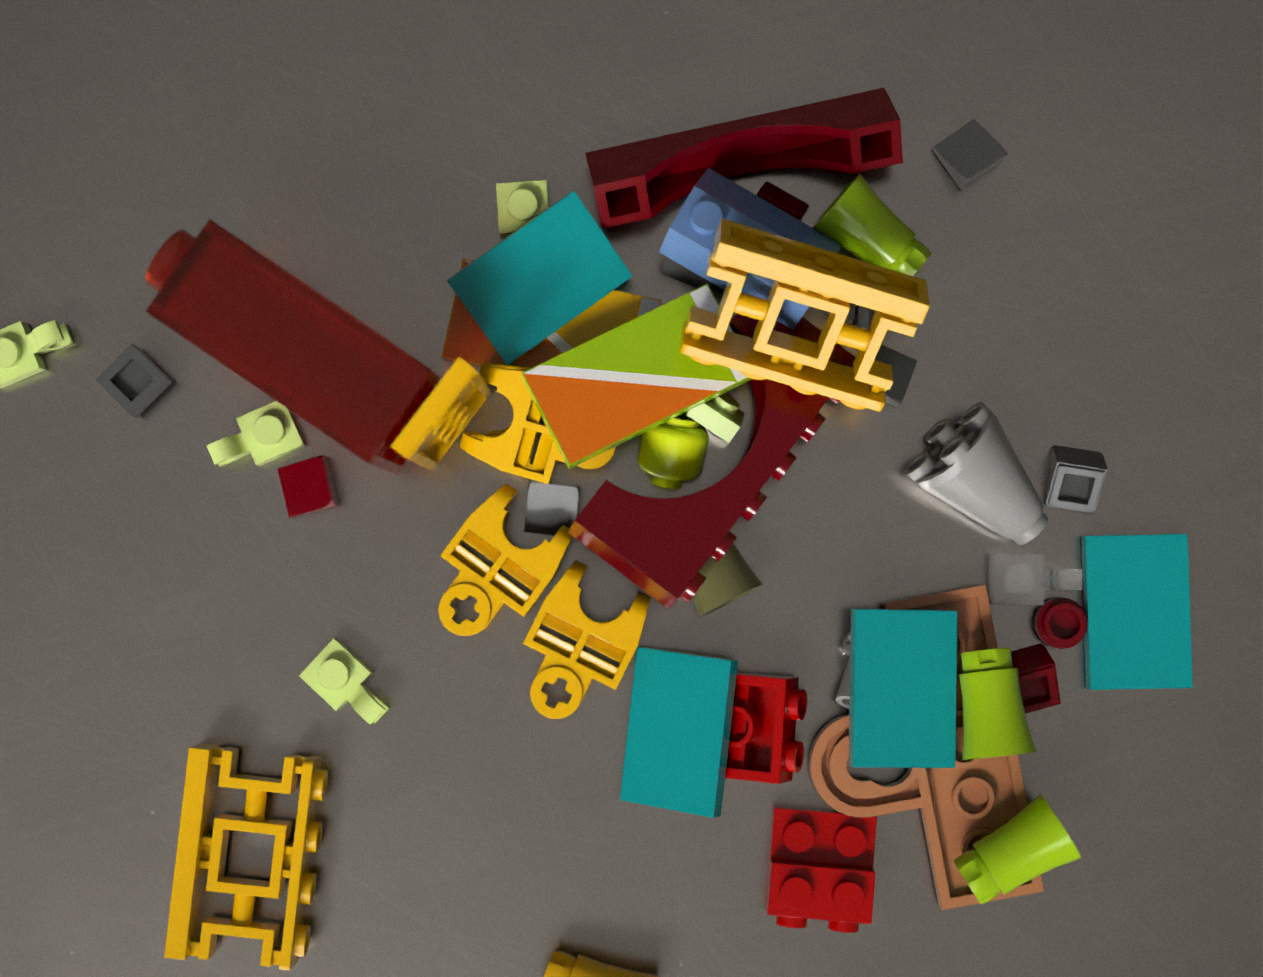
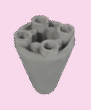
[905,402,1048,545]

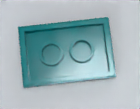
[446,191,633,366]
[1081,534,1193,690]
[849,609,957,768]
[620,646,738,818]

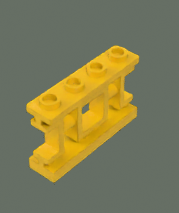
[680,218,930,412]
[164,743,328,970]

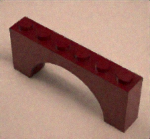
[568,313,856,609]

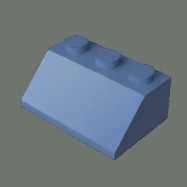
[659,168,841,330]

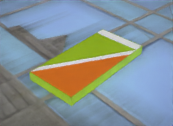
[521,284,752,469]

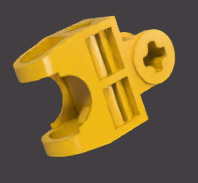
[460,364,616,484]
[438,484,573,636]
[523,560,651,719]

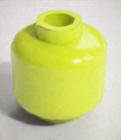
[637,413,709,489]

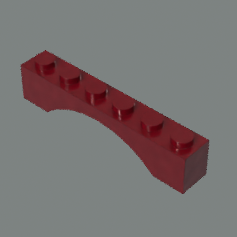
[585,88,903,229]

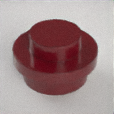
[1035,598,1088,649]

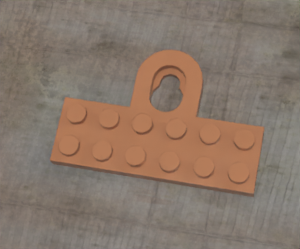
[809,585,1044,910]

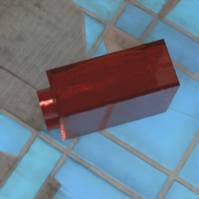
[145,219,441,475]

